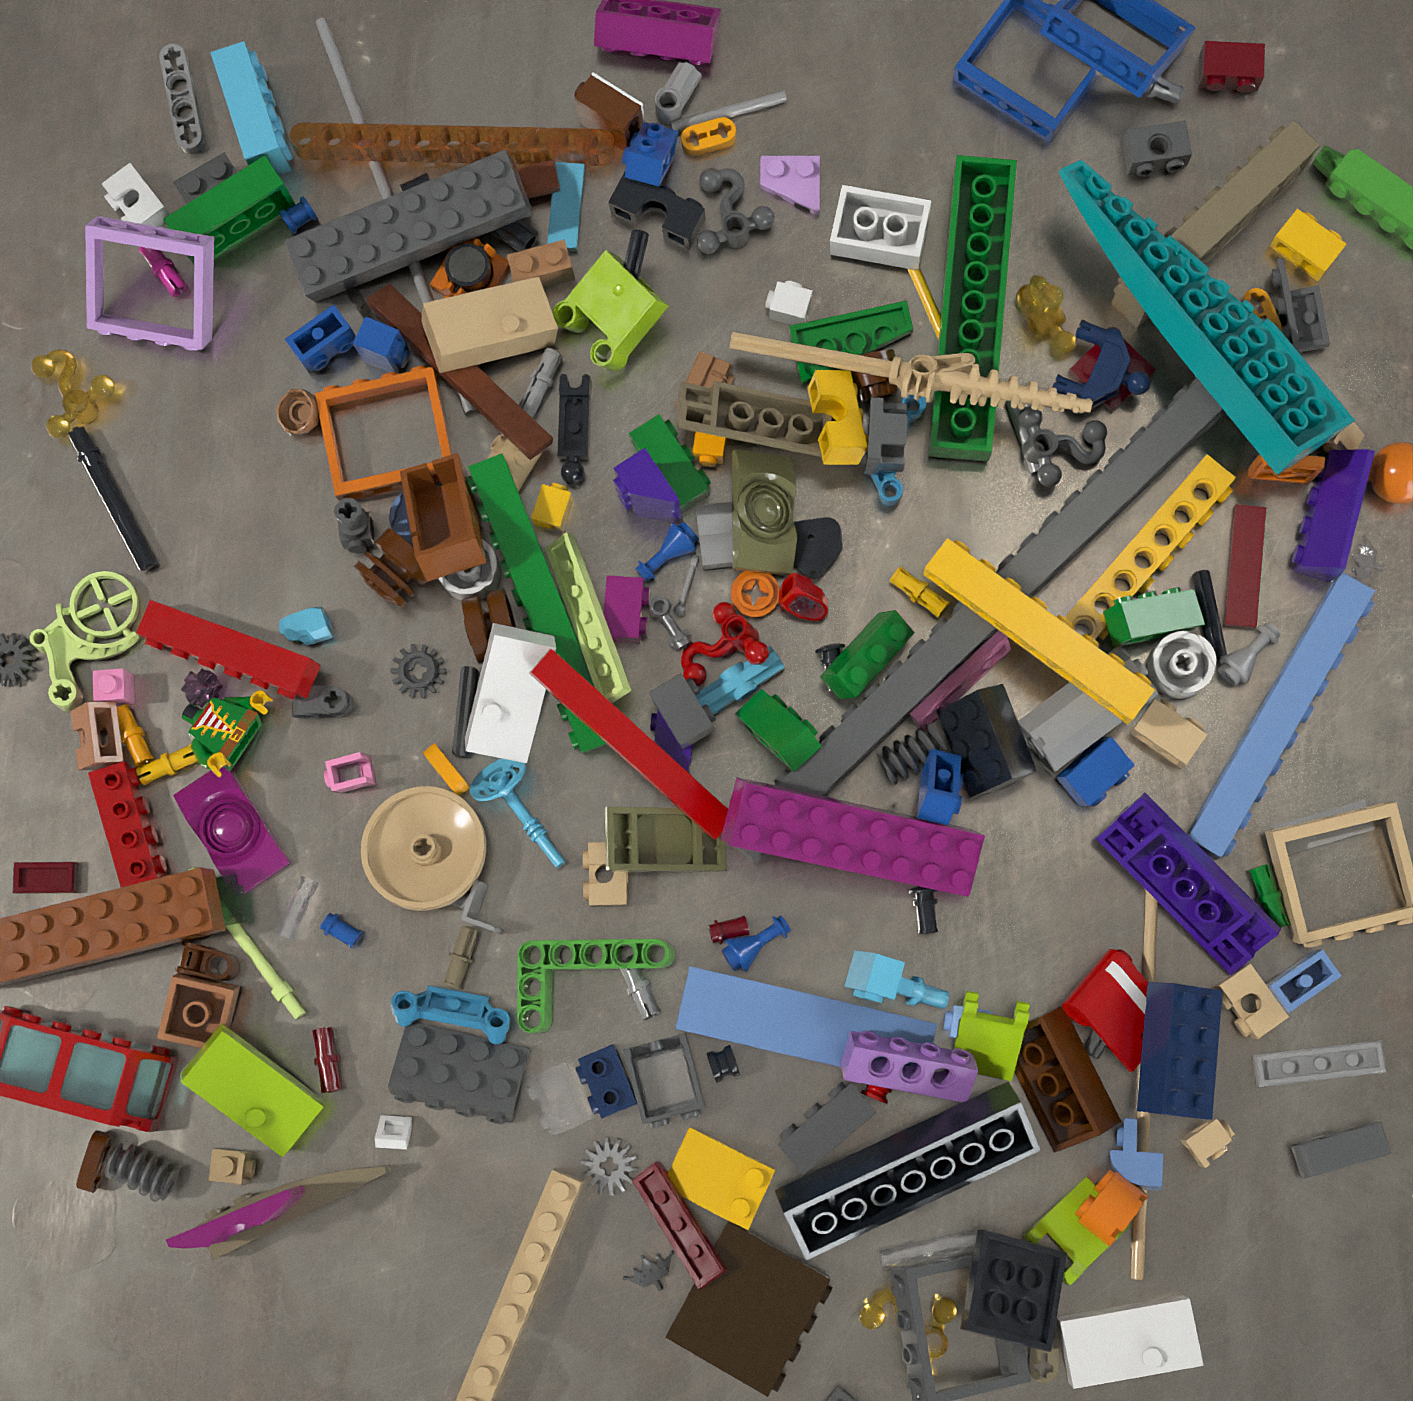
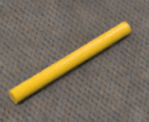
[908,267,941,340]

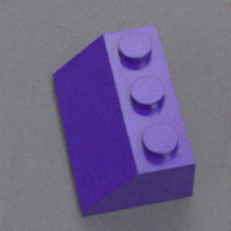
[613,448,683,524]

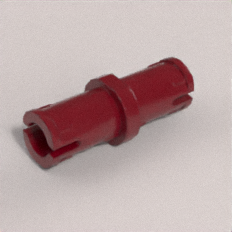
[312,1027,342,1093]

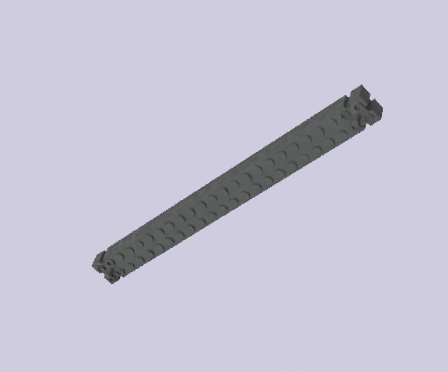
[729,318,1265,865]

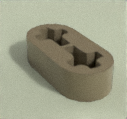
[1028,1325,1060,1383]

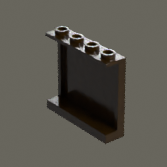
[665,1221,833,1397]

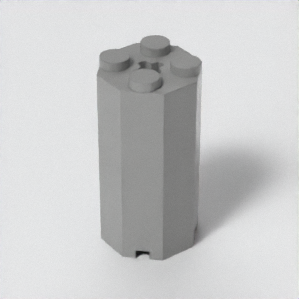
[1018,646,1159,775]

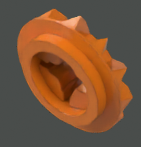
[731,571,779,618]

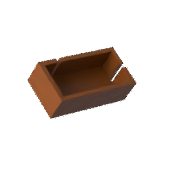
[400,453,487,582]

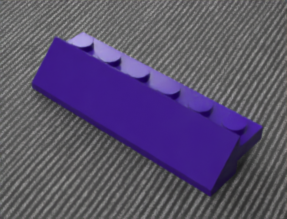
[1096,792,1281,975]

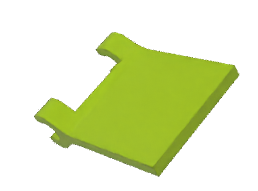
[953,990,1030,1081]
[1022,1176,1131,1285]

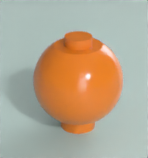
[1368,442,1413,504]

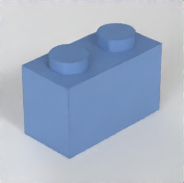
[1266,949,1342,1013]

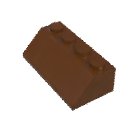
[1015,1006,1122,1153]

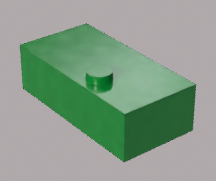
[163,155,295,264]

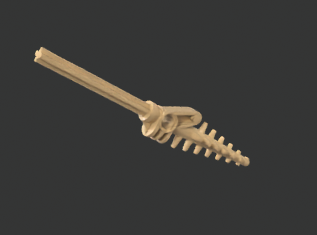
[730,332,1093,414]

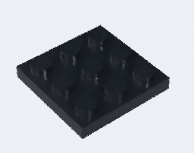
[960,1230,1067,1352]

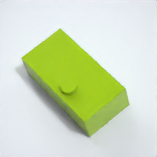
[181,1023,324,1157]

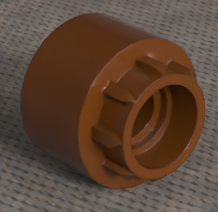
[851,349,898,403]

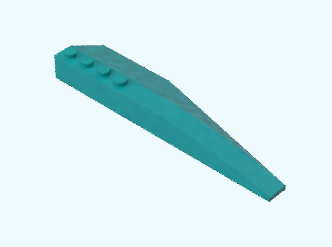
[1058,159,1355,475]

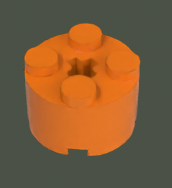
[1075,1169,1149,1247]

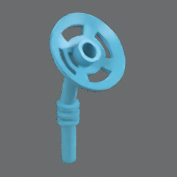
[470,758,566,869]

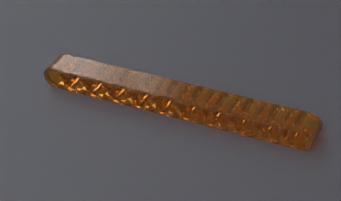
[289,122,615,166]

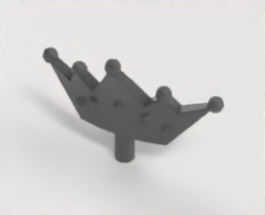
[623,1250,674,1291]

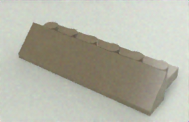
[674,381,836,457]

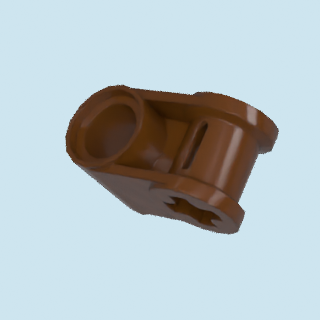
[175,941,240,981]

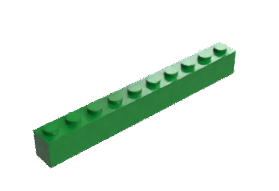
[466,453,608,754]

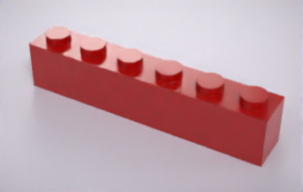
[136,600,321,700]

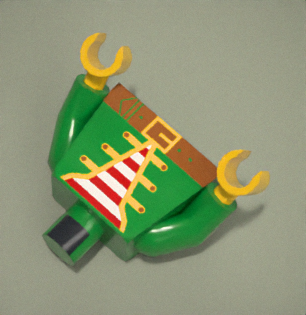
[182,690,273,777]

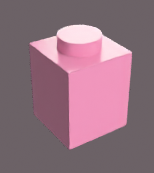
[93,668,135,706]

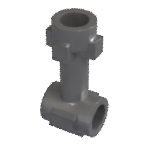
[648,596,692,652]

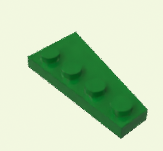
[789,300,914,386]

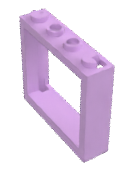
[85,216,214,351]

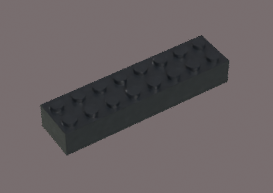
[774,1081,1041,1260]

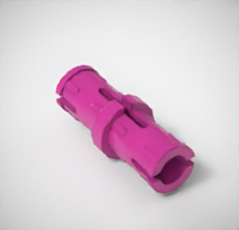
[138,247,188,297]

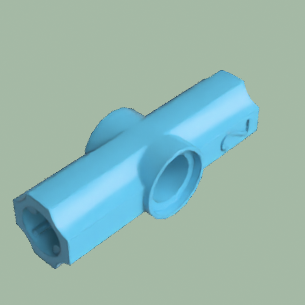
[696,646,785,714]

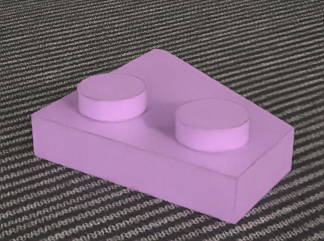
[760,156,820,215]

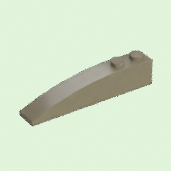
[198,1165,392,1260]

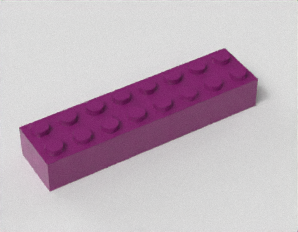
[721,777,985,897]

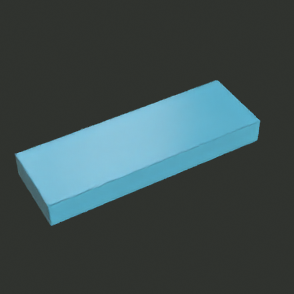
[547,162,585,252]

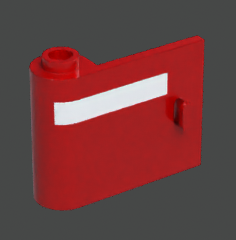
[1062,949,1148,1072]

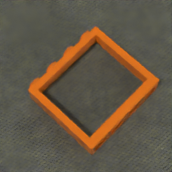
[315,365,454,501]

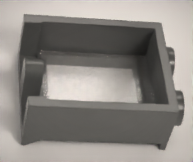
[623,1033,706,1129]

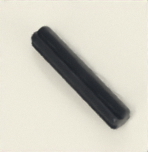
[1192,570,1227,660]

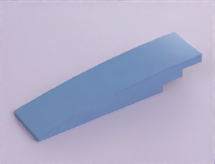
[675,966,937,1067]

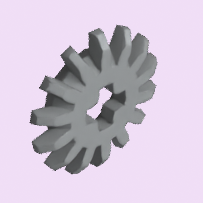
[581,1137,638,1196]

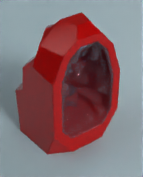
[779,573,829,621]

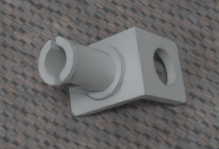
[450,880,503,934]

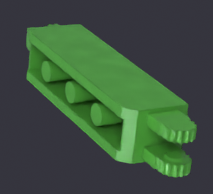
[1312,145,1413,249]

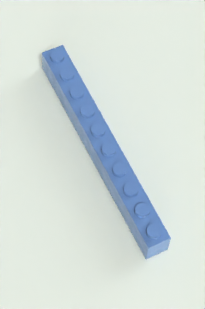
[1187,572,1375,860]

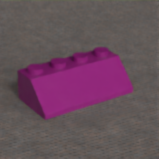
[594,0,721,65]

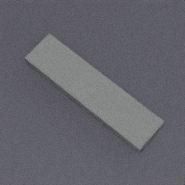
[1252,1040,1387,1087]

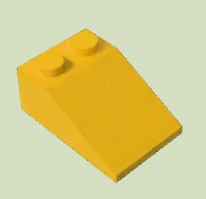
[668,1127,776,1230]

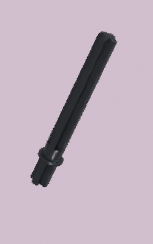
[68,426,156,571]

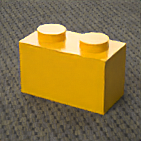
[1269,208,1346,282]

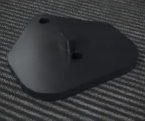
[794,517,843,580]

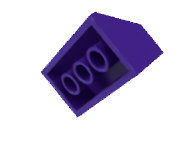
[1292,449,1375,582]

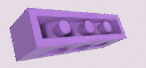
[840,1030,978,1102]

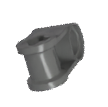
[292,685,354,719]

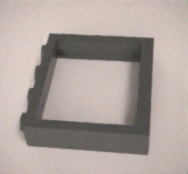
[890,1252,1031,1401]

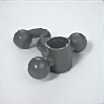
[697,168,775,254]
[1018,406,1107,487]

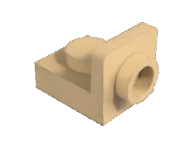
[208,1148,256,1186]

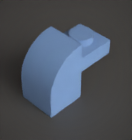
[1110,1118,1163,1191]

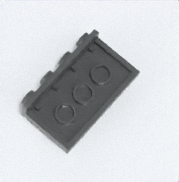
[388,1022,529,1124]

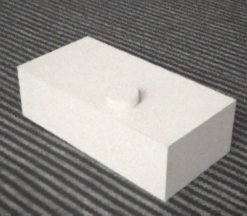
[465,623,556,763]
[1056,1295,1204,1389]

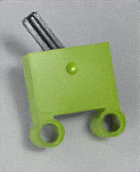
[552,230,669,371]

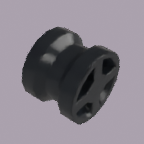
[706,1045,740,1083]

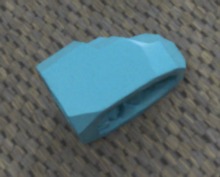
[278,606,333,646]

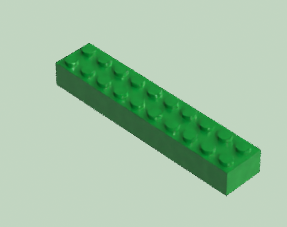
[928,155,1017,462]

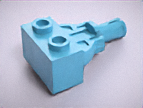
[844,950,949,1009]

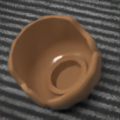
[276,389,320,434]

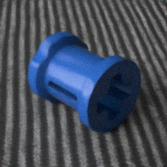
[278,196,318,235]

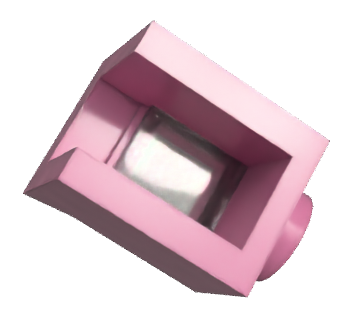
[324,752,377,794]

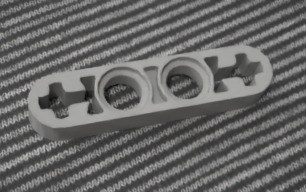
[159,43,205,154]

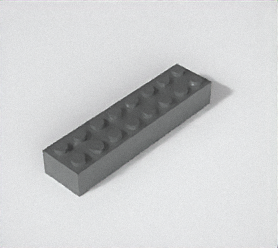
[285,150,534,302]

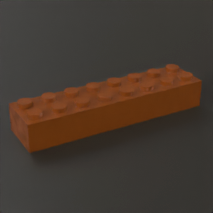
[0,867,226,987]

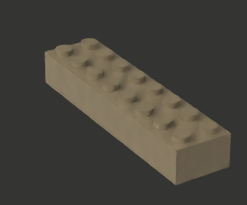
[1111,120,1320,328]

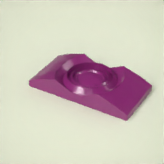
[173,767,291,897]
[166,1185,305,1249]

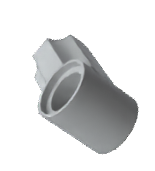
[655,62,701,125]

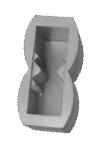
[695,501,733,570]

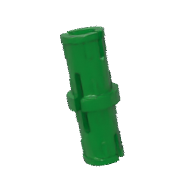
[1249,864,1290,928]

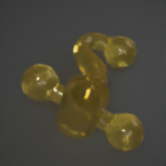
[1016,275,1076,355]
[31,349,115,438]
[859,1289,957,1377]

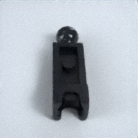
[557,374,592,484]

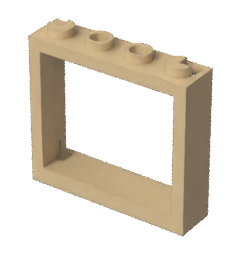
[1265,802,1413,948]

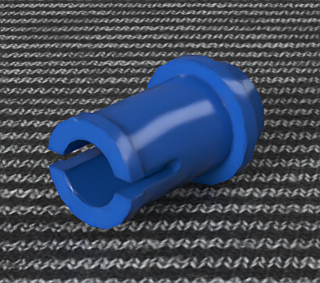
[320,913,362,948]

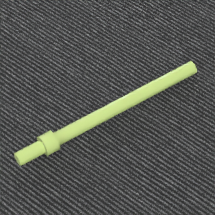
[188,866,306,1020]

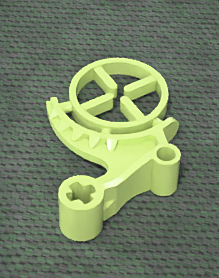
[30,571,140,712]

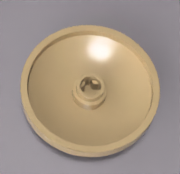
[361,786,487,911]

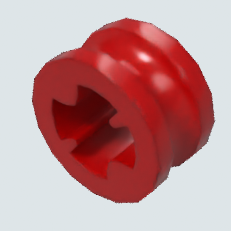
[861,1084,893,1104]

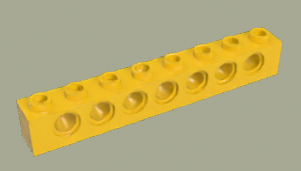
[1065,454,1236,640]

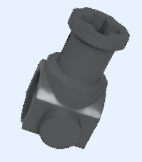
[334,498,375,554]

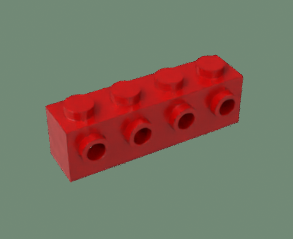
[88,761,167,887]

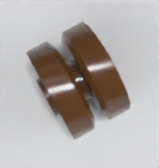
[461,588,517,665]

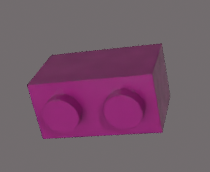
[603,575,650,644]

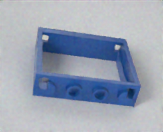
[953,0,1099,143]
[1040,0,1196,98]

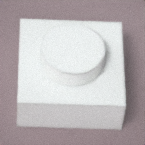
[375,1115,413,1149]

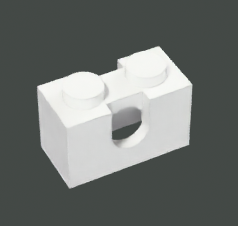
[101,163,170,227]

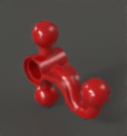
[681,602,769,687]

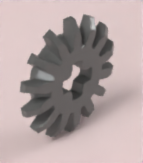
[0,633,36,687]
[390,644,446,698]

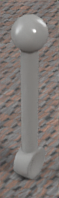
[673,555,699,616]

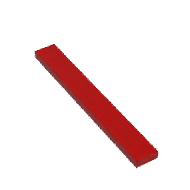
[529,649,728,839]

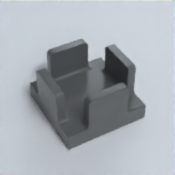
[866,397,908,475]

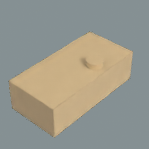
[421,277,558,373]

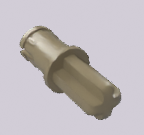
[442,926,479,989]

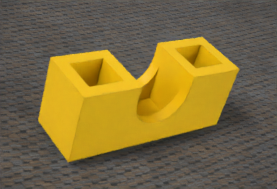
[807,370,869,465]

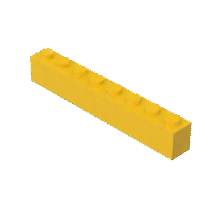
[923,538,1155,725]

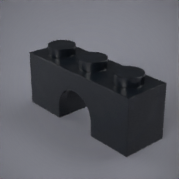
[608,171,706,250]

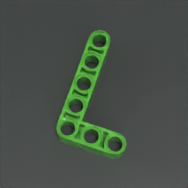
[517,939,676,1033]

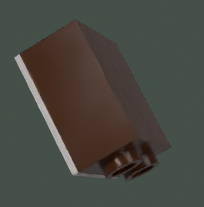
[574,72,645,151]

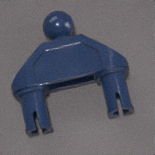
[1052,319,1151,408]

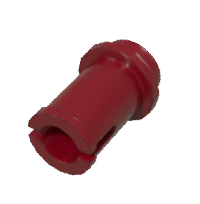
[708,915,750,945]

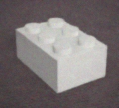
[830,185,931,271]

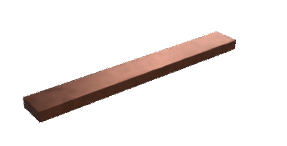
[367,283,553,460]

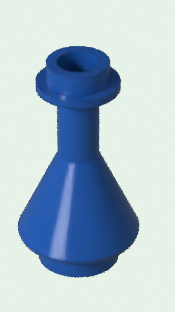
[635,522,699,582]
[721,915,791,971]

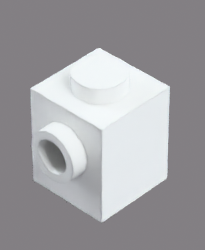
[765,281,812,325]

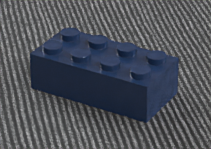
[1137,982,1223,1120]

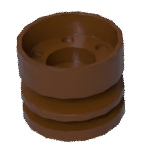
[353,528,427,609]

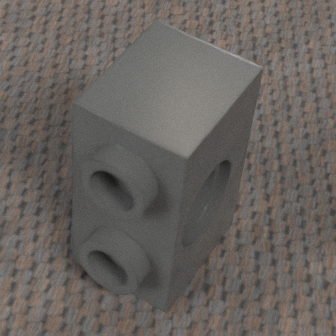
[1122,121,1192,177]

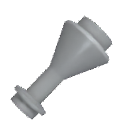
[1218,622,1281,686]

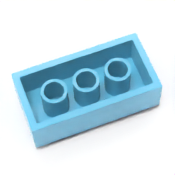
[210,41,293,175]

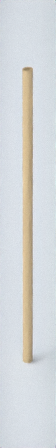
[1131,890,1158,1280]

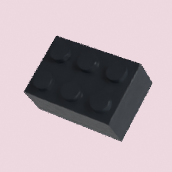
[937,684,1037,798]

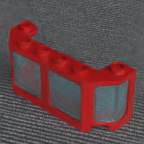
[0,1005,179,1132]

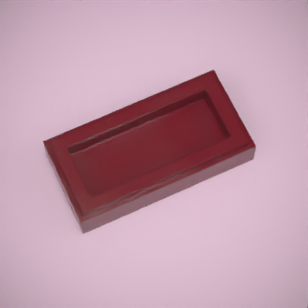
[13,862,78,894]

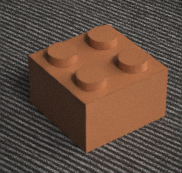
[157,973,240,1048]

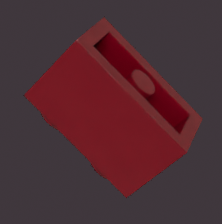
[1198,41,1265,93]

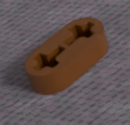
[76,1130,113,1193]

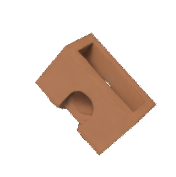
[71,702,123,771]

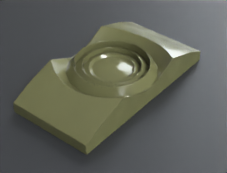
[732,449,797,576]
[605,807,726,872]

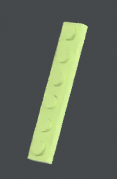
[545,532,631,703]

